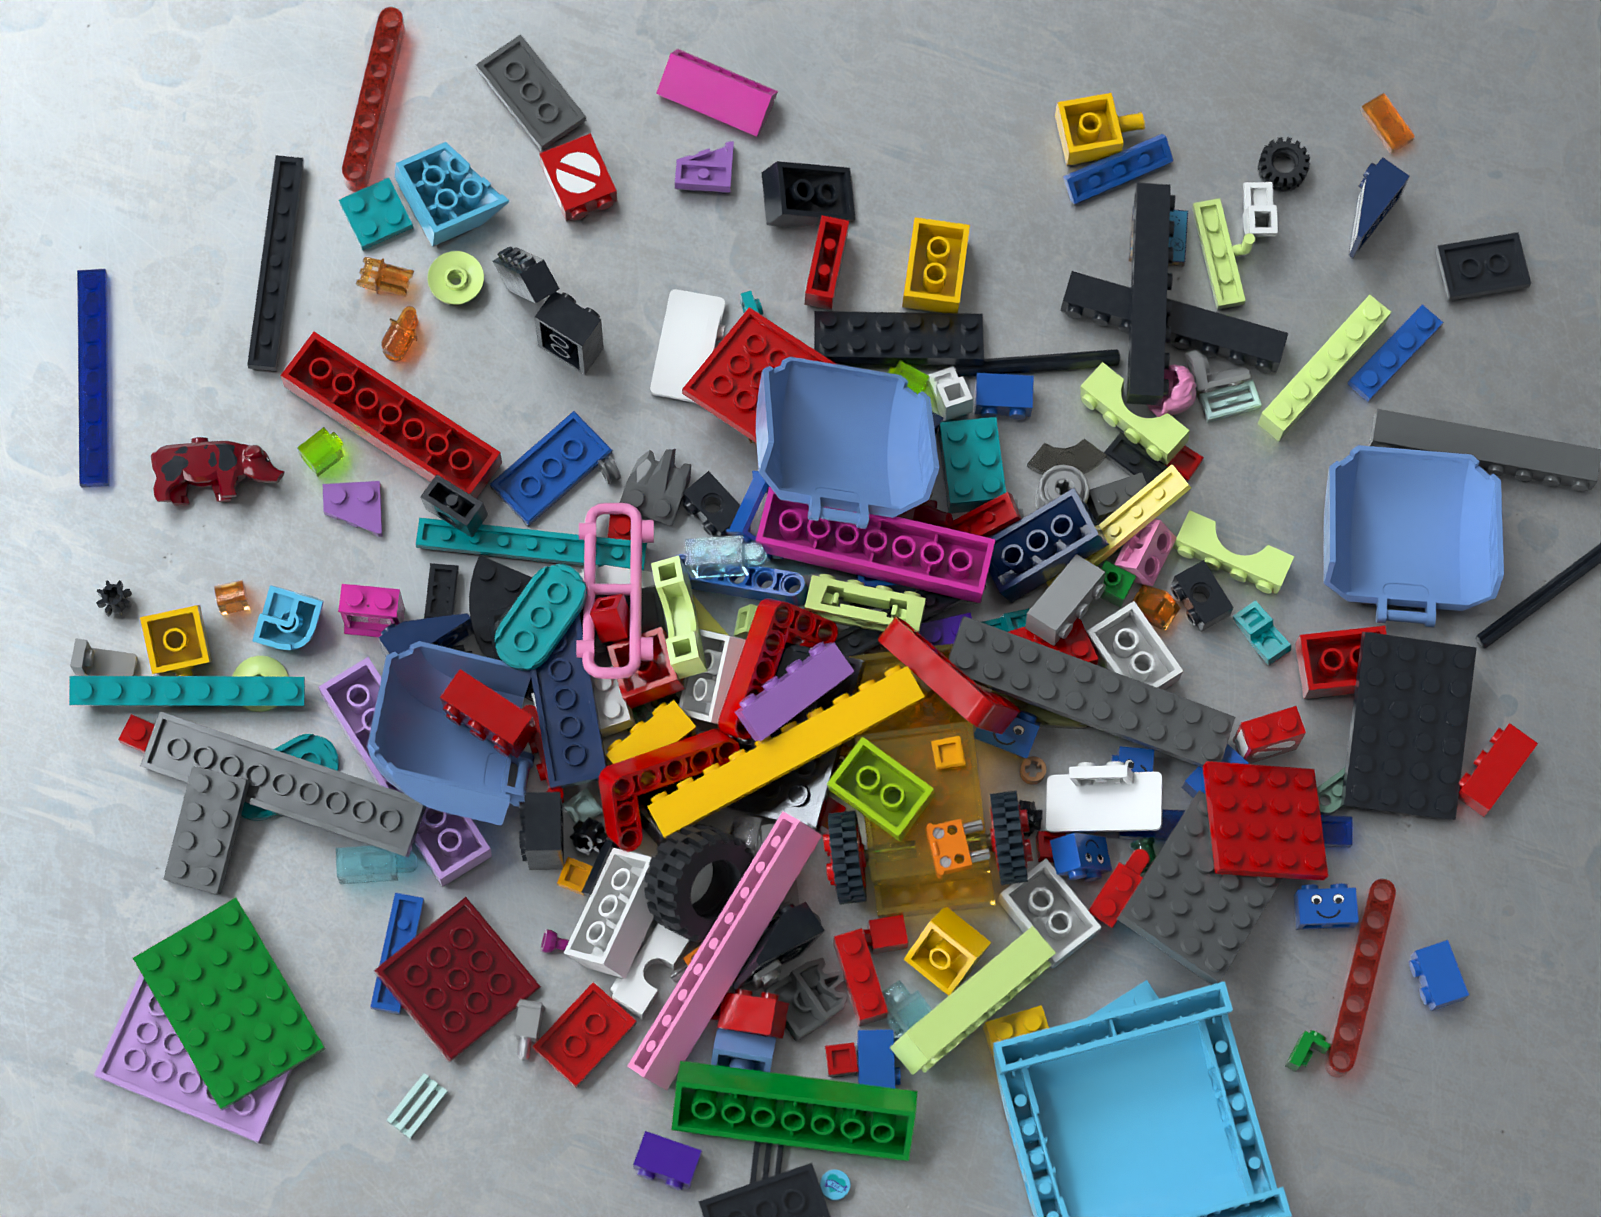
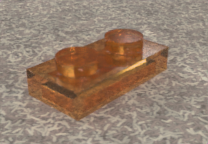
[1360,93,1415,154]

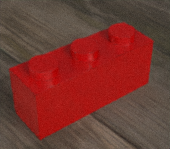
[804,216,849,310]
[1458,723,1538,817]
[833,928,888,1026]

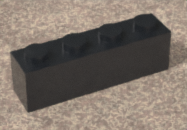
[492,246,560,303]

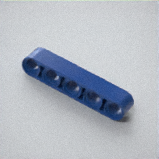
[675,554,809,606]

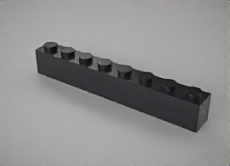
[1126,182,1175,406]
[1060,271,1288,373]

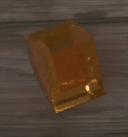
[214,579,250,615]
[1131,584,1181,631]

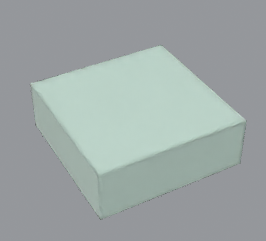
[563,788,603,824]

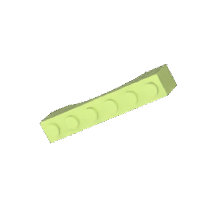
[1258,295,1391,442]

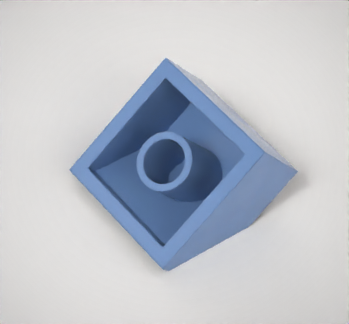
[711,1028,776,1072]

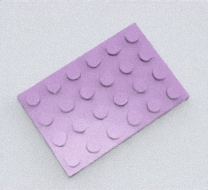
[94,972,292,1144]

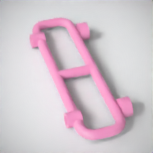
[576,503,654,679]

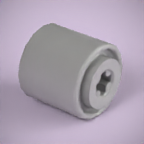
[1035,464,1090,510]

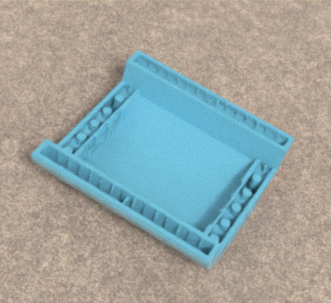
[993,982,1292,1217]

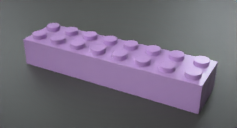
[318,657,492,887]

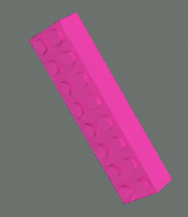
[755,487,995,603]

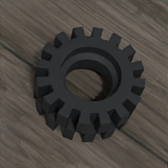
[1258,137,1310,192]

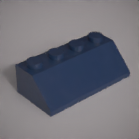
[988,488,1109,603]

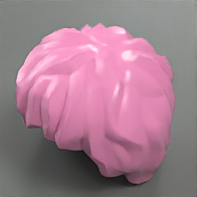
[1146,364,1197,417]

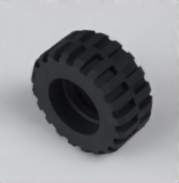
[644,824,754,943]

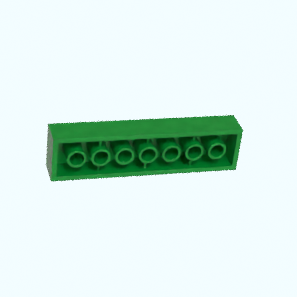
[671,1061,918,1161]

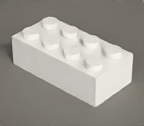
[564,848,654,979]

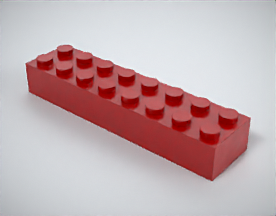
[280,331,502,499]

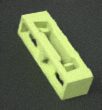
[805,574,926,633]

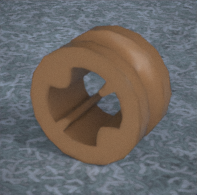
[1019,756,1047,785]

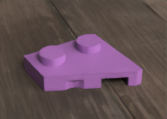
[675,141,734,193]
[322,481,383,537]

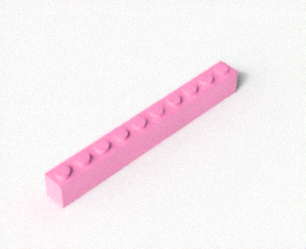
[628,812,822,1090]

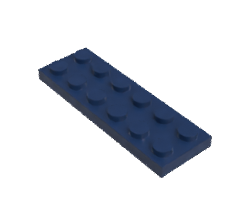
[530,611,607,790]

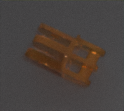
[356,257,414,297]
[381,306,418,362]

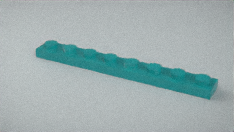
[416,517,647,571]
[69,676,305,706]

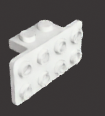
[650,289,725,403]
[1046,761,1163,833]

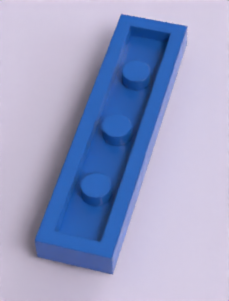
[1063,134,1174,204]
[1347,304,1443,402]
[370,893,425,1014]

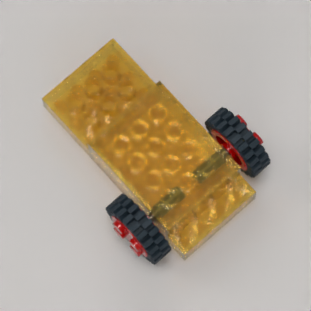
[823,644,1033,918]

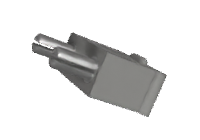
[514,999,546,1061]

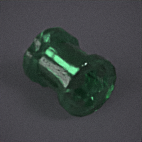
[1129,837,1156,873]

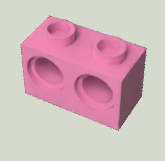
[1114,519,1177,586]

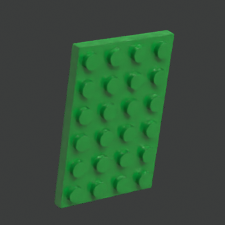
[133,898,325,1111]

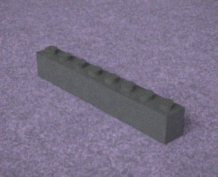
[1369,409,1601,491]

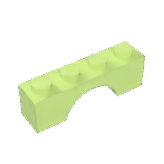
[1080,362,1190,465]
[1173,510,1295,594]
[651,556,707,679]

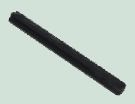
[953,349,1120,377]
[1476,543,1601,649]

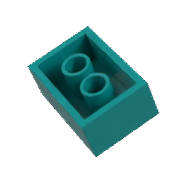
[938,417,1006,514]

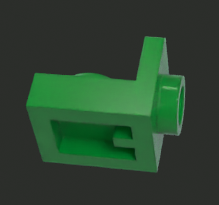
[1285,1030,1331,1071]

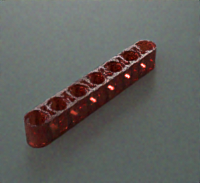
[342,7,405,192]
[1324,879,1396,1078]

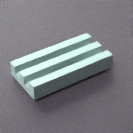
[1199,380,1262,423]
[387,1073,448,1139]

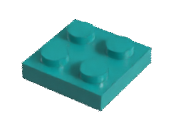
[338,177,413,251]

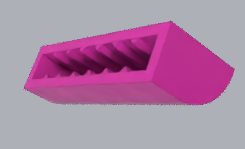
[656,49,778,136]

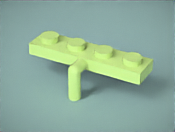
[1192,198,1255,310]

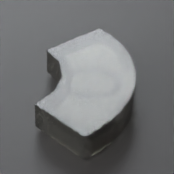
[1027,439,1107,475]

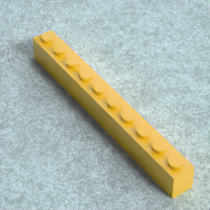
[647,665,924,840]

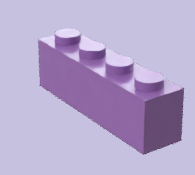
[735,642,854,741]

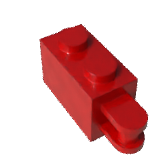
[1088,849,1150,928]
[710,989,789,1039]

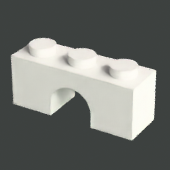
[610,923,689,1020]

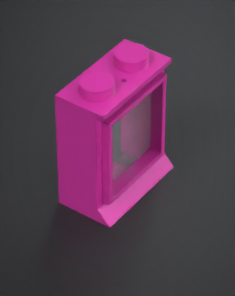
[338,584,405,637]

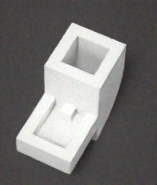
[1243,182,1278,237]
[927,366,973,421]

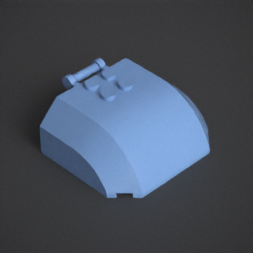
[756,357,939,529]
[1324,445,1504,628]
[367,641,534,826]

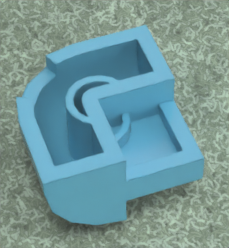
[252,585,324,650]

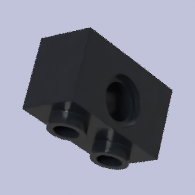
[683,471,740,542]
[420,474,488,538]
[1171,560,1234,632]

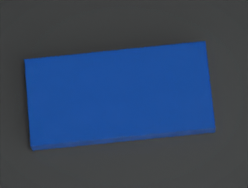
[490,411,612,527]

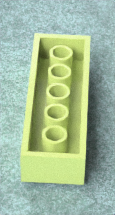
[890,926,1056,1075]

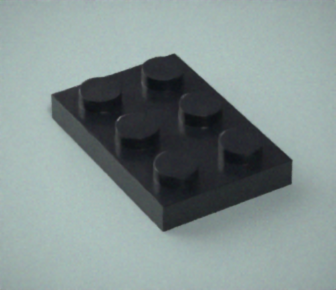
[1435,232,1531,301]

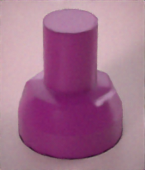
[541,929,569,953]

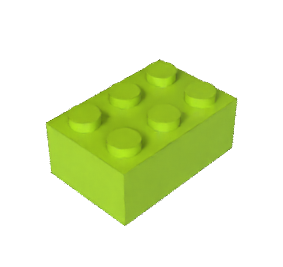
[827,737,936,842]

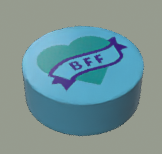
[820,1170,850,1201]

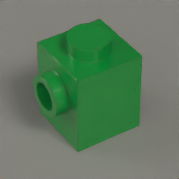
[1098,561,1136,608]

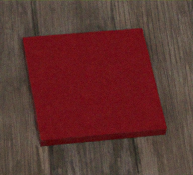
[374,897,541,1063]

